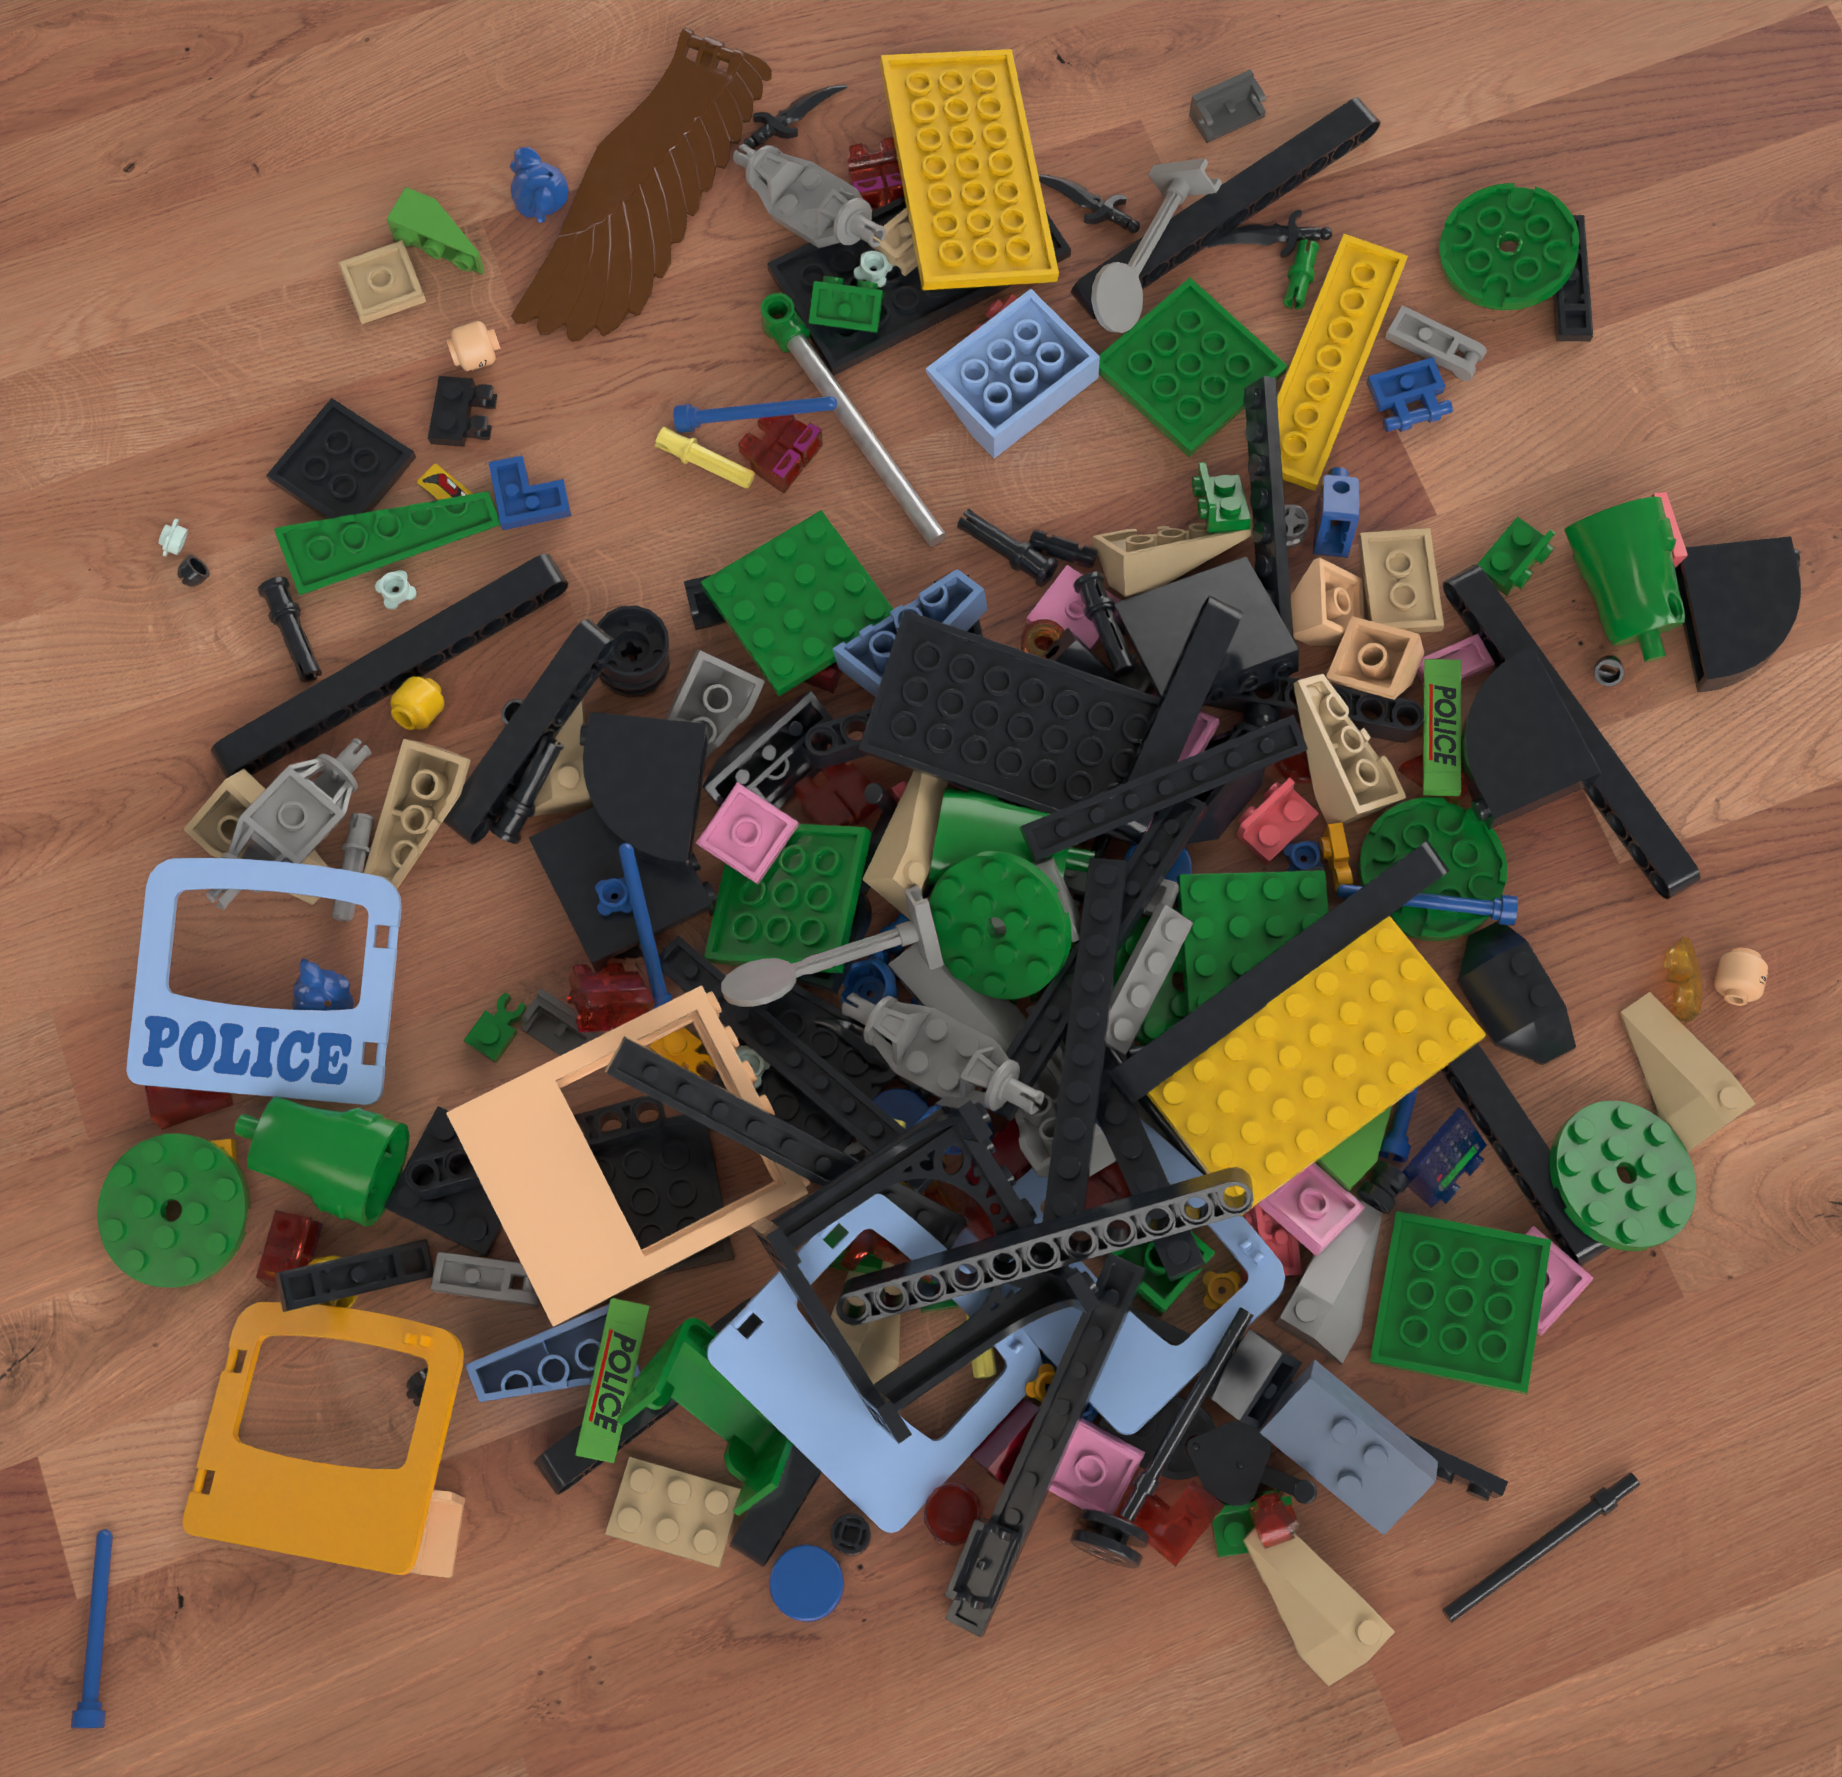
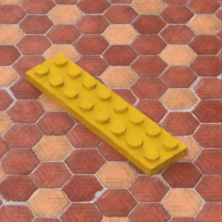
[1277,234,1408,491]

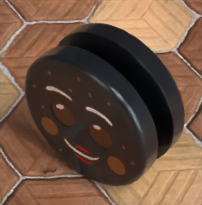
[1070,1509,1150,1569]

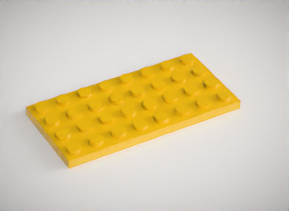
[880,49,1059,290]
[1147,916,1486,1217]

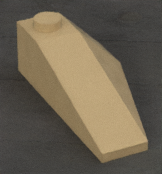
[1293,673,1406,825]
[533,699,593,816]
[183,769,328,905]
[1619,992,1756,1152]
[1243,1511,1395,1686]

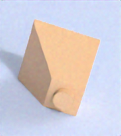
[1291,558,1364,646]
[1326,616,1425,700]

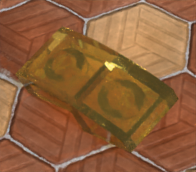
[1663,936,1702,1023]

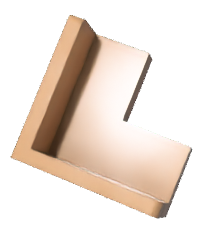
[409,1490,465,1578]

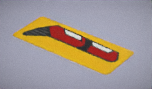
[417,464,473,500]

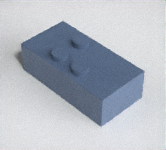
[1260,1360,1438,1535]

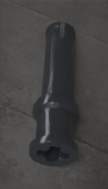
[957,509,1058,587]
[1073,572,1136,678]
[258,577,322,682]
[490,735,564,844]

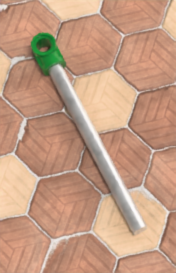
[761,293,946,547]

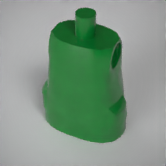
[1564,497,1685,663]
[928,788,1095,887]
[234,1096,410,1227]

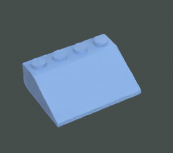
[926,289,1100,459]

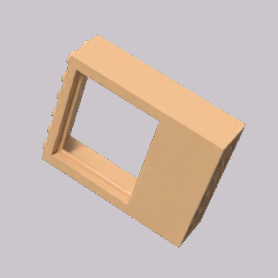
[446,985,810,1327]

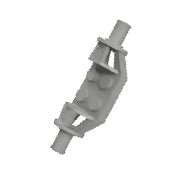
[733,144,886,248]
[206,738,371,910]
[842,993,1044,1115]

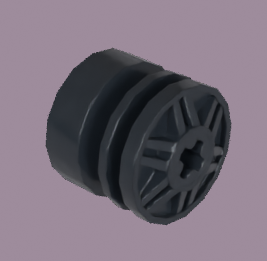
[597,605,670,698]

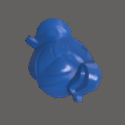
[510,147,569,223]
[841,950,898,1008]
[292,958,354,1011]

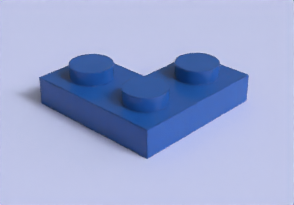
[488,455,572,530]

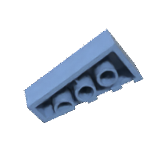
[833,569,988,697]
[465,1304,642,1402]

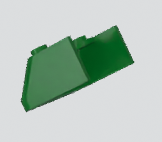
[616,1318,793,1516]

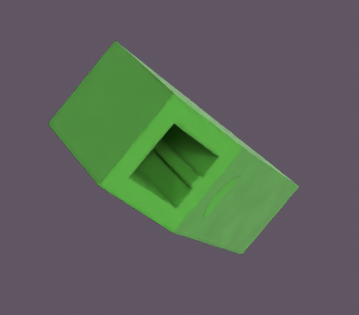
[386,187,485,275]
[1315,1106,1392,1192]

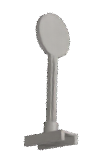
[1091,158,1222,333]
[721,885,944,1007]

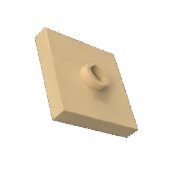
[338,240,426,324]

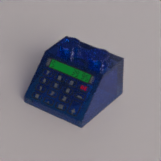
[1402,1107,1487,1208]

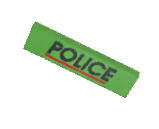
[1423,659,1461,796]
[575,1297,650,1463]

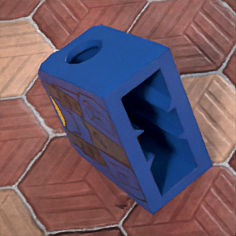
[1313,467,1359,558]

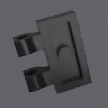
[428,376,498,447]

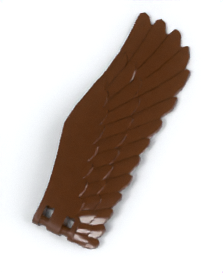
[511,27,772,342]

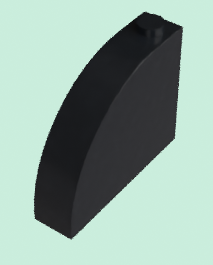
[1675,536,1801,693]
[1461,646,1601,830]
[580,712,709,874]

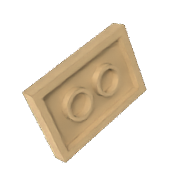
[1358,528,1444,633]
[605,1457,741,1568]

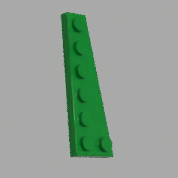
[274,491,501,596]

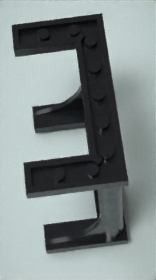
[751,1096,1101,1444]

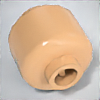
[447,321,501,372]
[1714,948,1769,1006]

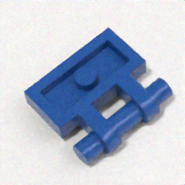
[1366,357,1453,432]

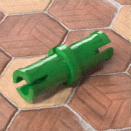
[1283,239,1320,310]

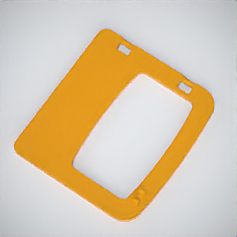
[182,1302,464,1575]

